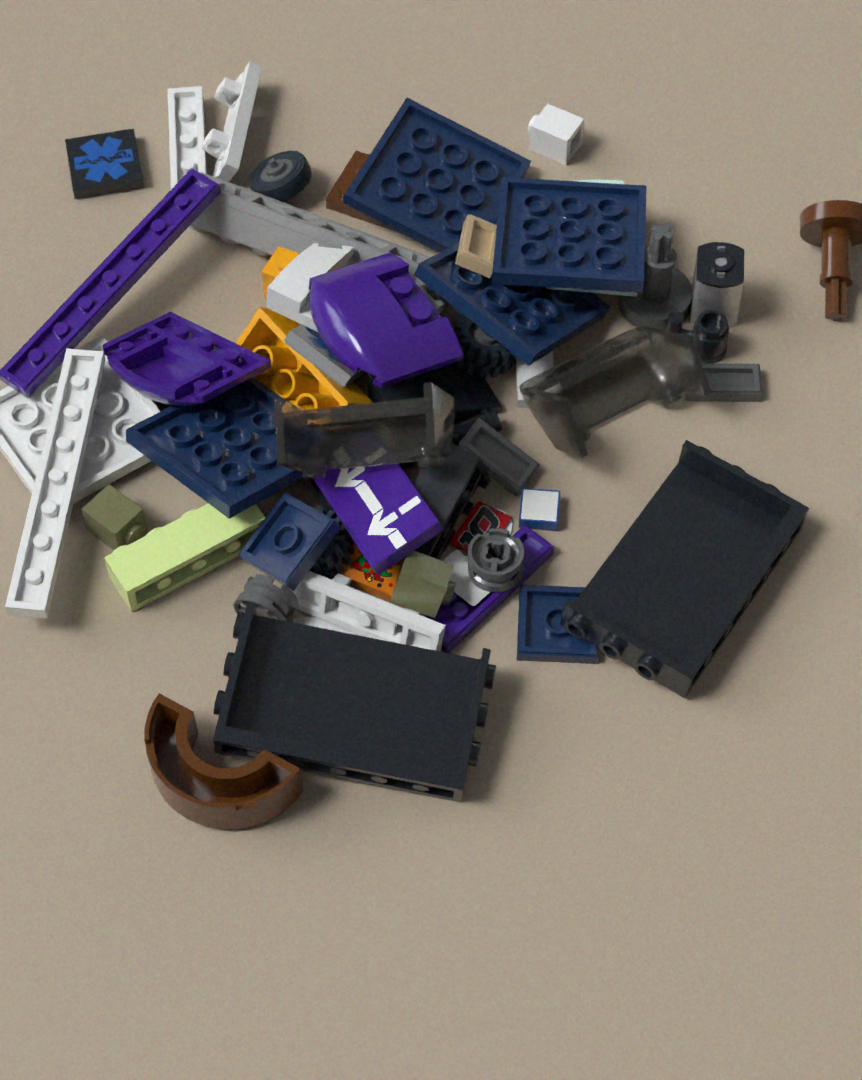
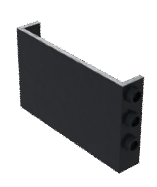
[560,440,809,698]
[213,601,496,803]

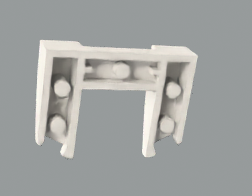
[266,243,444,333]

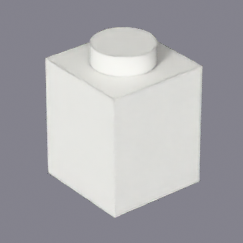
[527,103,584,165]

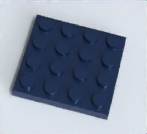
[342,97,531,252]
[492,177,647,293]
[414,222,610,366]
[126,377,346,519]

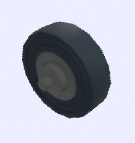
[249,150,312,202]

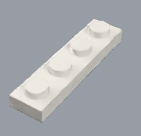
[167,86,207,189]

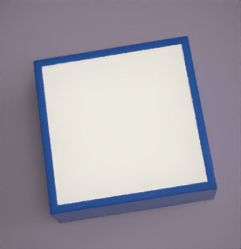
[518,488,561,530]

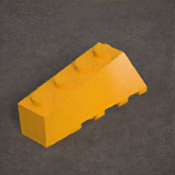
[236,307,376,435]

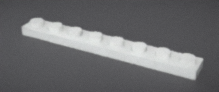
[5,348,106,619]

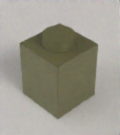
[81,484,147,550]
[390,551,456,618]

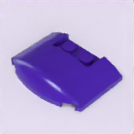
[309,253,463,388]
[102,312,271,406]

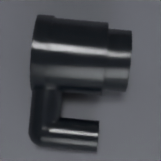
[666,310,729,363]

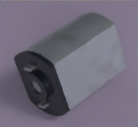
[690,242,744,328]

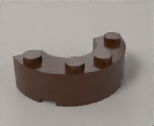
[144,693,304,829]

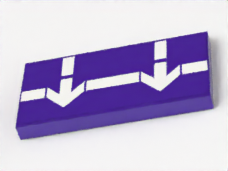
[310,428,444,576]

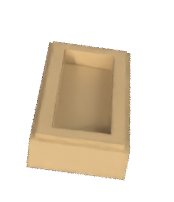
[455,214,497,278]

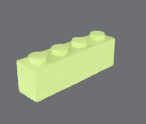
[104,503,266,612]

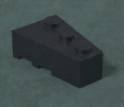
[404,438,491,559]

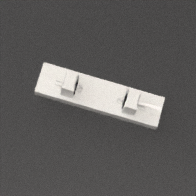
[202,61,262,182]
[291,571,446,652]

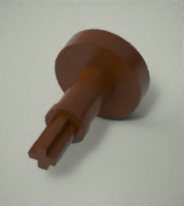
[800,200,862,321]

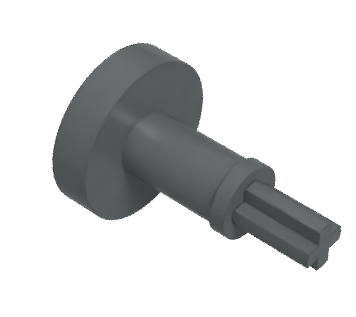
[618,223,692,331]

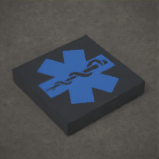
[65,128,144,199]

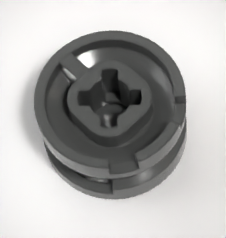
[468,528,524,592]
[233,574,298,621]

